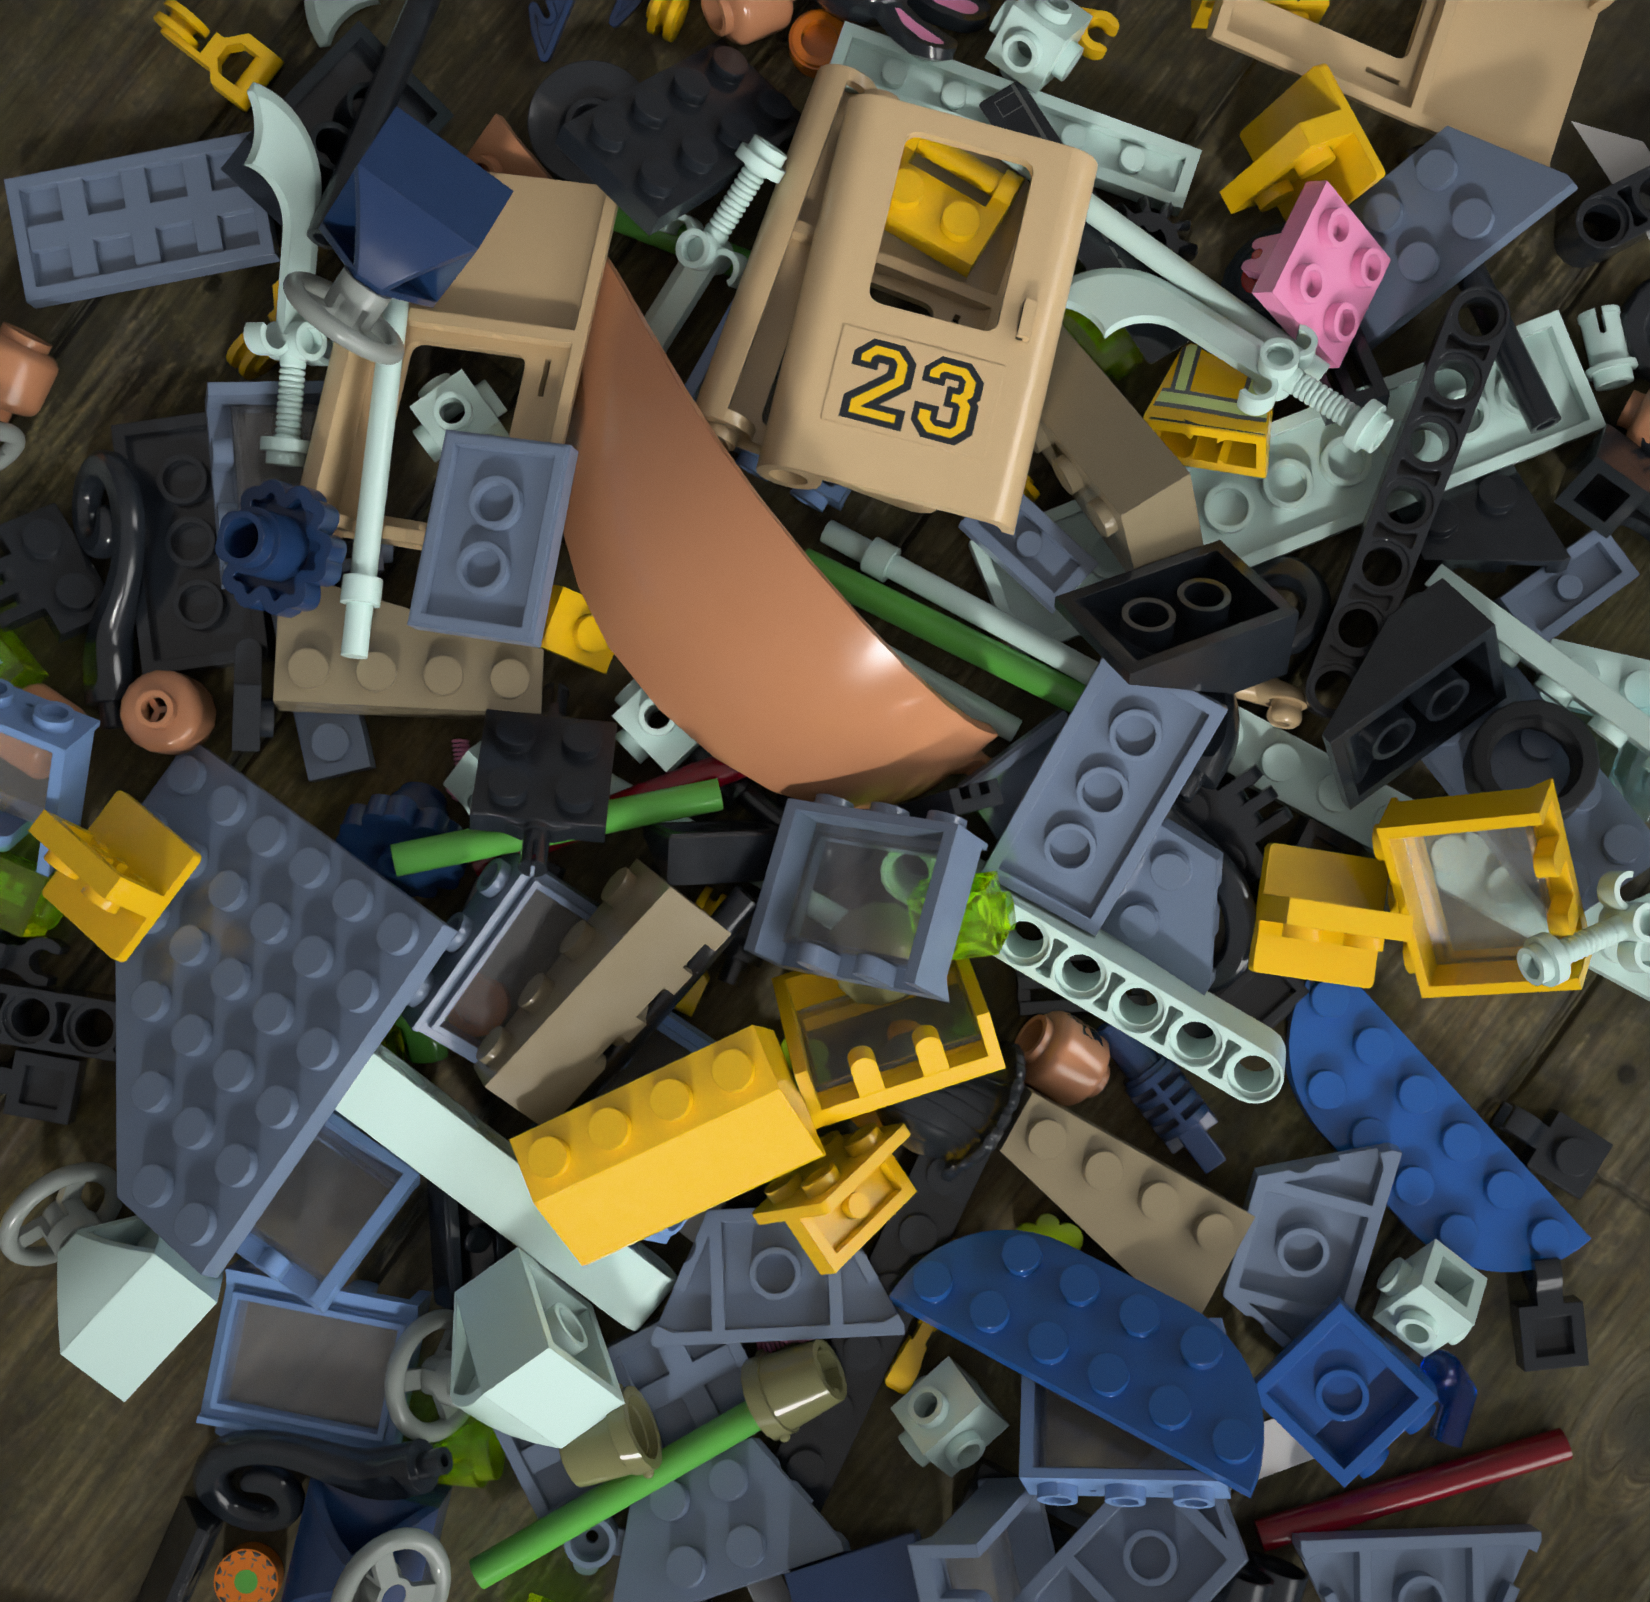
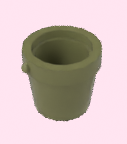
[741,1339,847,1443]
[558,1383,662,1487]

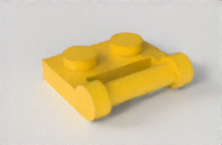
[884,137,1026,278]

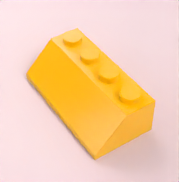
[509,1025,826,1266]

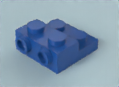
[1254,1296,1439,1488]

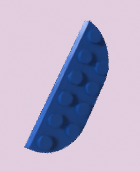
[1285,979,1592,1272]
[889,1230,1264,1498]

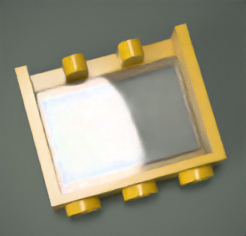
[1372,777,1592,998]
[771,935,1006,1129]

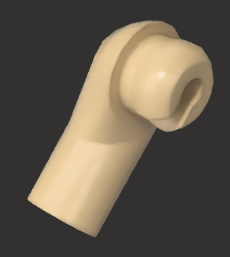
[1235,678,1307,729]

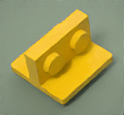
[1220,63,1385,222]
[28,790,202,962]
[1248,843,1414,988]
[751,1123,917,1275]

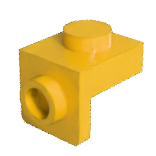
[541,585,614,674]

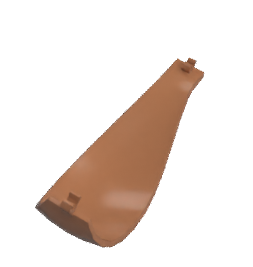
[466,114,998,809]

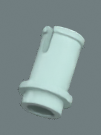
[1577,304,1638,391]

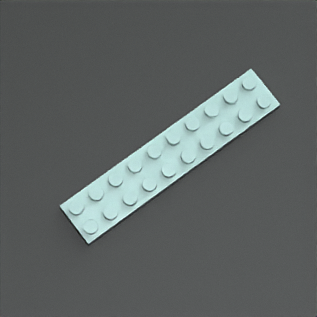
[968,310,1606,656]

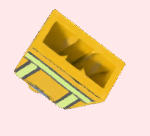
[1143,344,1273,478]

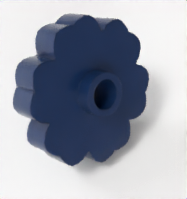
[215,479,347,618]
[335,782,468,898]

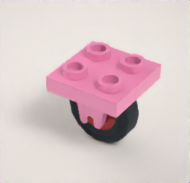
[1221,180,1391,368]

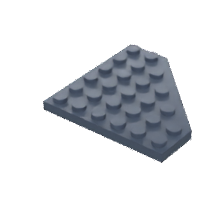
[115,745,458,1278]

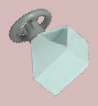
[0,1162,225,1402]
[384,1247,625,1449]

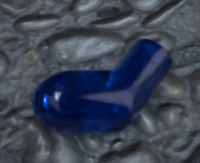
[1420,1349,1477,1448]

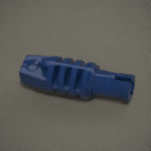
[1095,1021,1226,1174]

